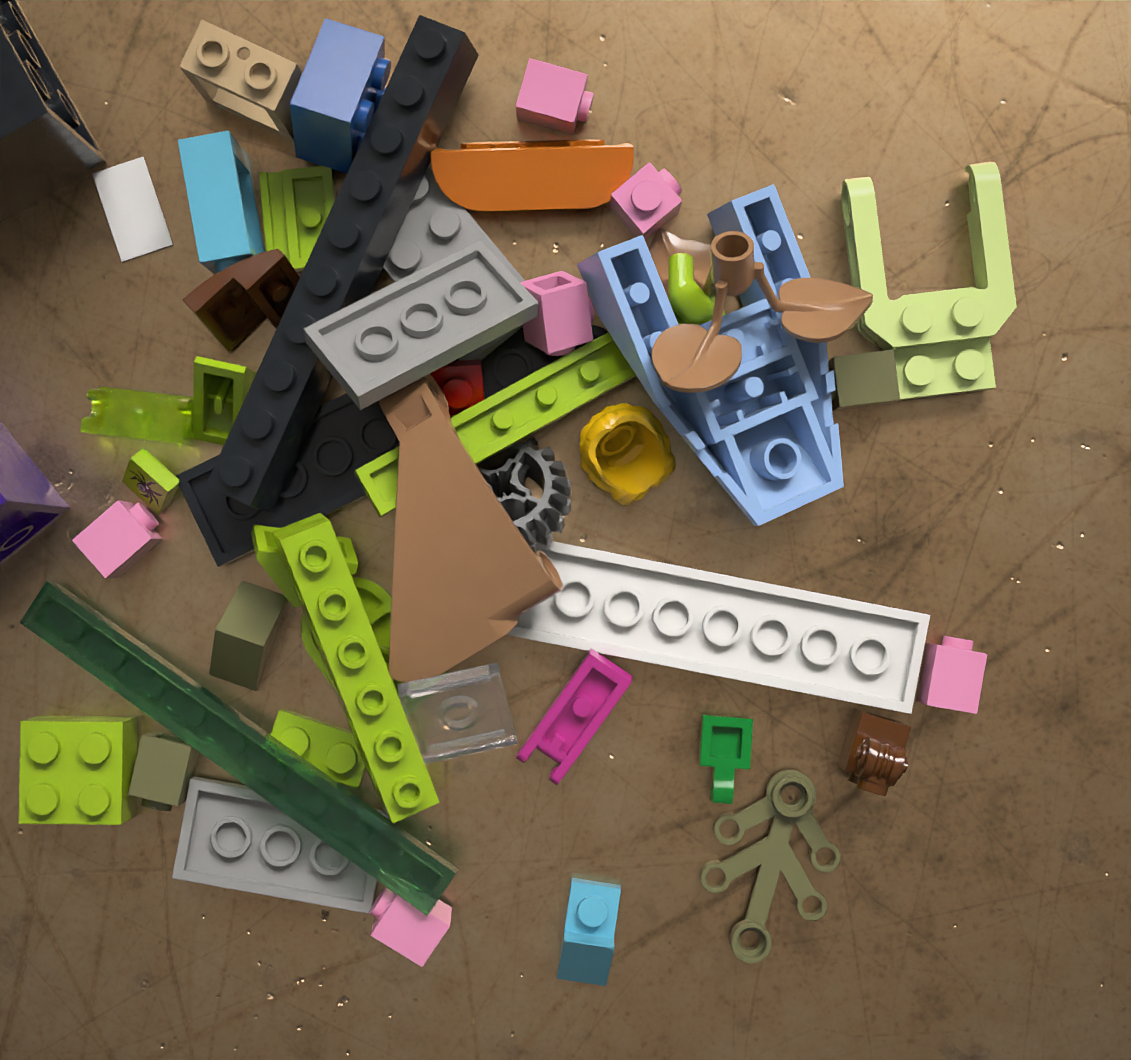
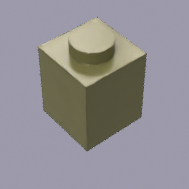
[828,349,900,411]
[128,730,202,811]

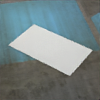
[92,156,173,262]

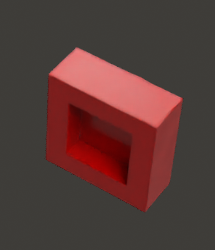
[430,359,485,416]

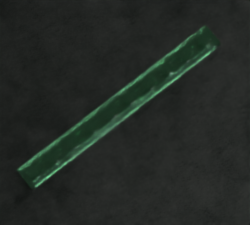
[20,581,459,916]

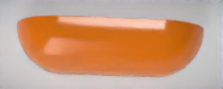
[431,139,634,211]

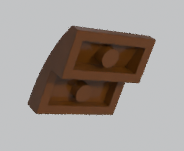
[182,249,300,352]

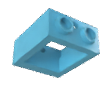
[178,131,265,275]

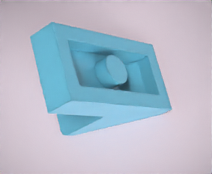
[557,878,621,986]

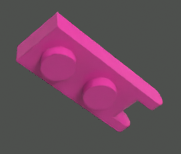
[515,648,633,785]

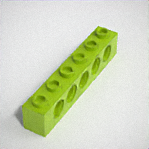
[272,513,440,824]

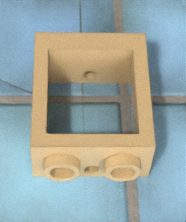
[179,19,302,141]

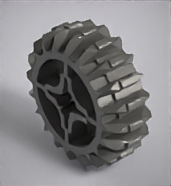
[476,436,572,553]

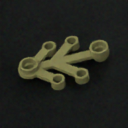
[699,770,841,964]

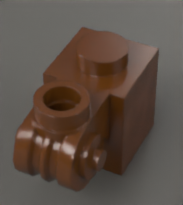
[837,708,911,796]

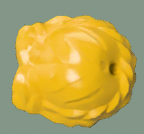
[579,403,676,505]

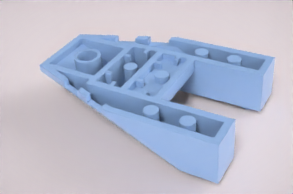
[577,184,844,526]

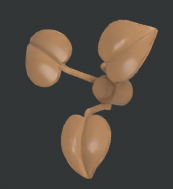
[649,228,873,393]

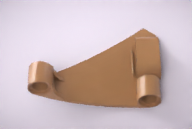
[379,374,564,687]

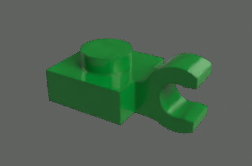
[698,715,753,804]

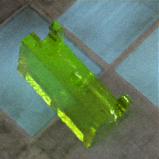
[80,386,194,447]

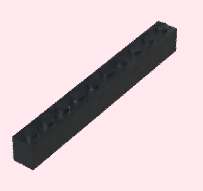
[206,15,479,513]

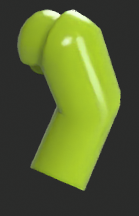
[668,253,714,325]

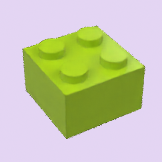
[19,716,138,825]

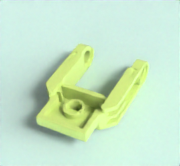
[841,162,1017,401]

